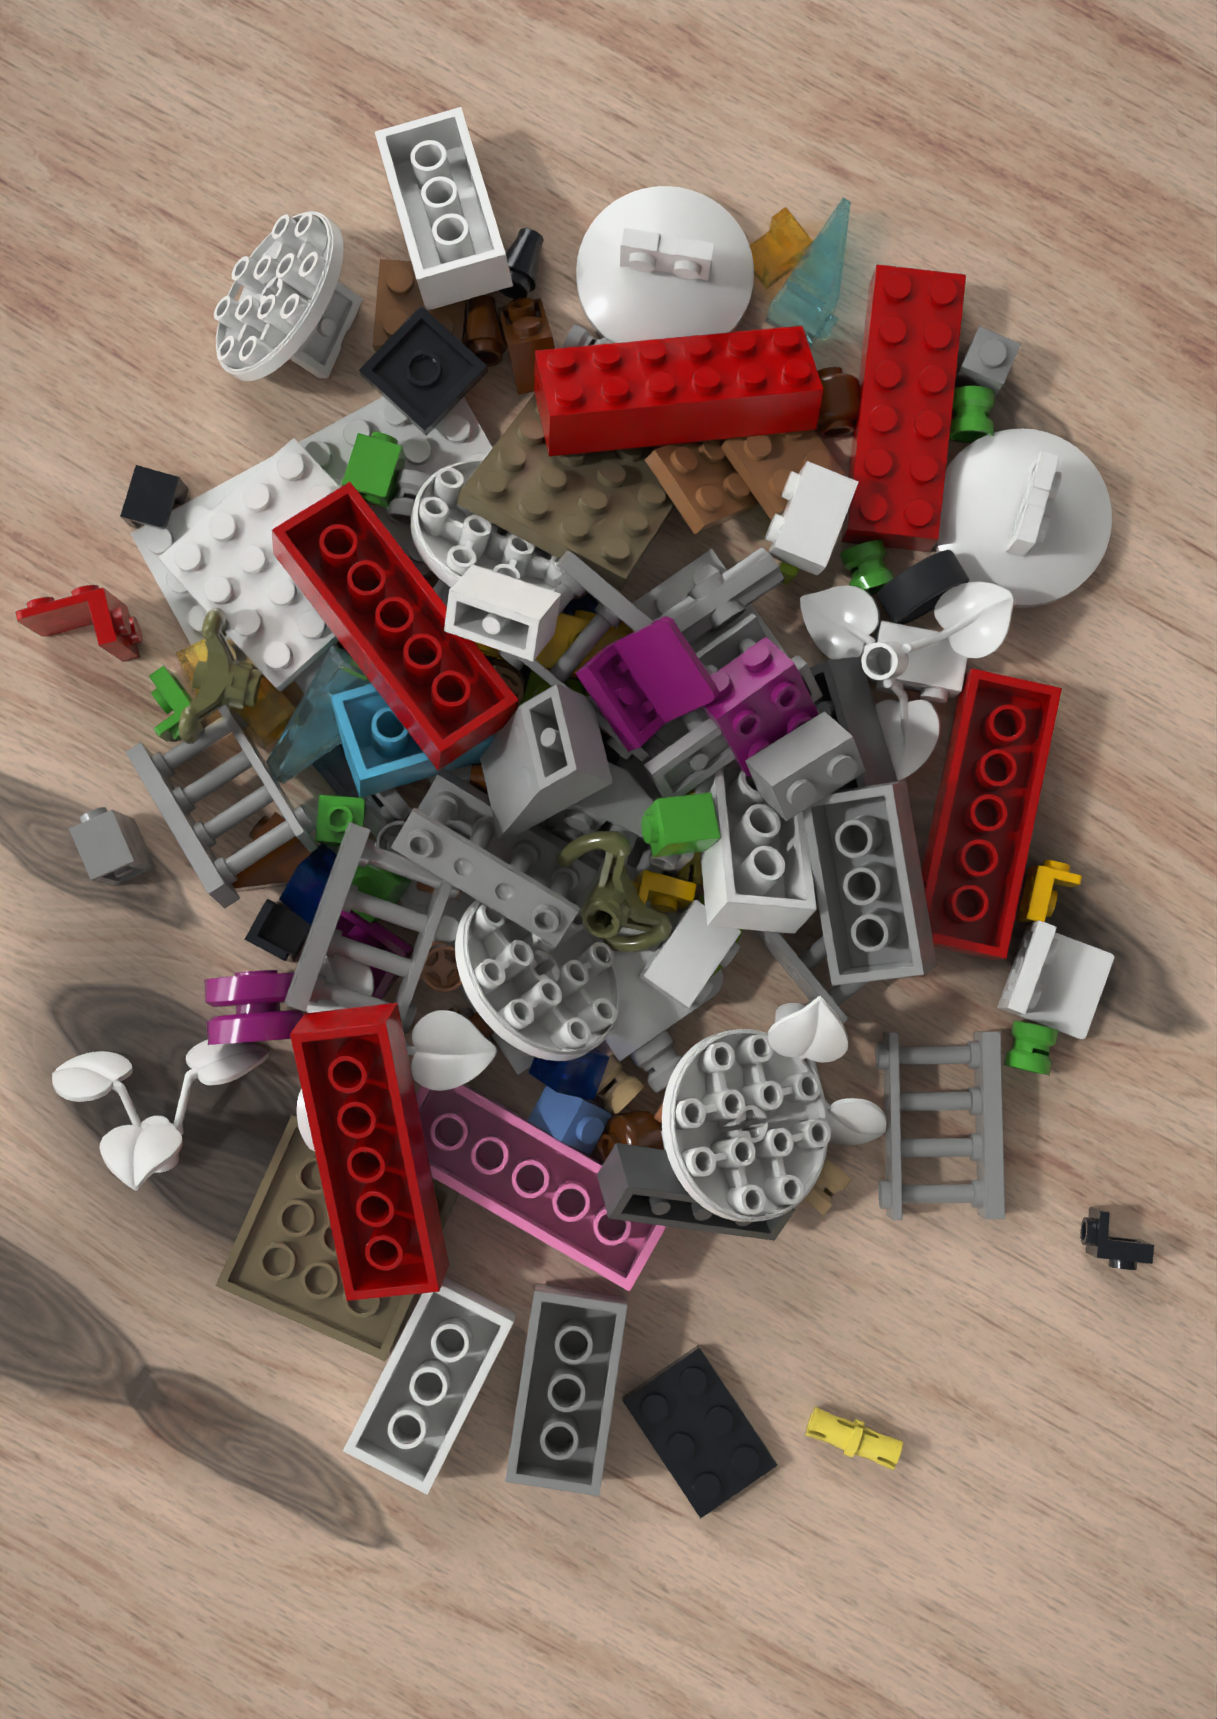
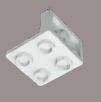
[997,920,1114,1039]

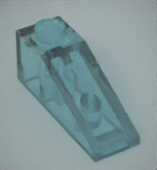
[765,197,851,349]
[266,645,372,784]

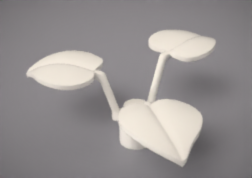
[800,582,1015,780]
[297,954,497,1151]
[767,996,887,1145]
[52,1040,269,1191]

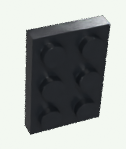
[622,1345,778,1519]

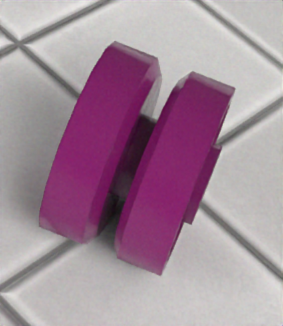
[204,970,307,1045]

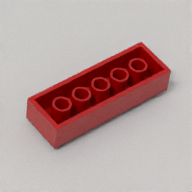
[841,264,966,552]
[534,326,824,456]
[271,482,519,771]
[921,668,1062,960]
[290,1002,449,1301]

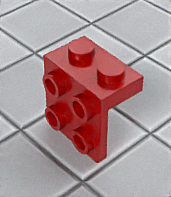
[15,585,143,662]

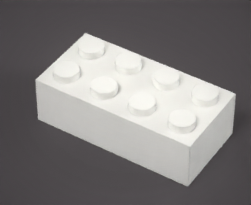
[375,107,513,311]
[694,759,817,934]
[343,1277,516,1495]

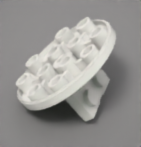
[576,186,754,343]
[214,211,363,381]
[935,428,1112,608]
[410,459,563,591]
[455,900,620,1061]
[661,1029,831,1222]

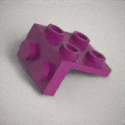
[575,616,719,752]
[700,637,819,777]

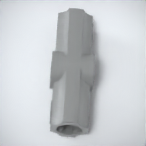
[653,547,785,646]

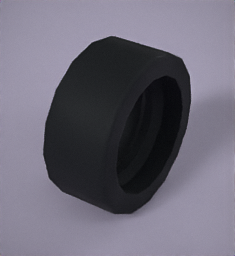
[877,549,970,625]

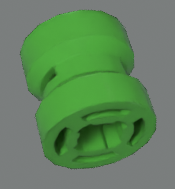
[949,386,995,443]
[840,540,894,595]
[1004,1020,1059,1076]

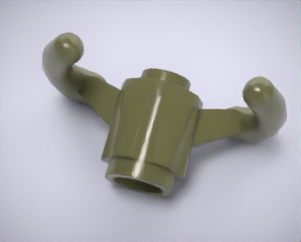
[179,608,262,744]
[556,831,672,953]

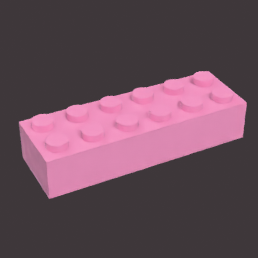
[416,1083,667,1292]

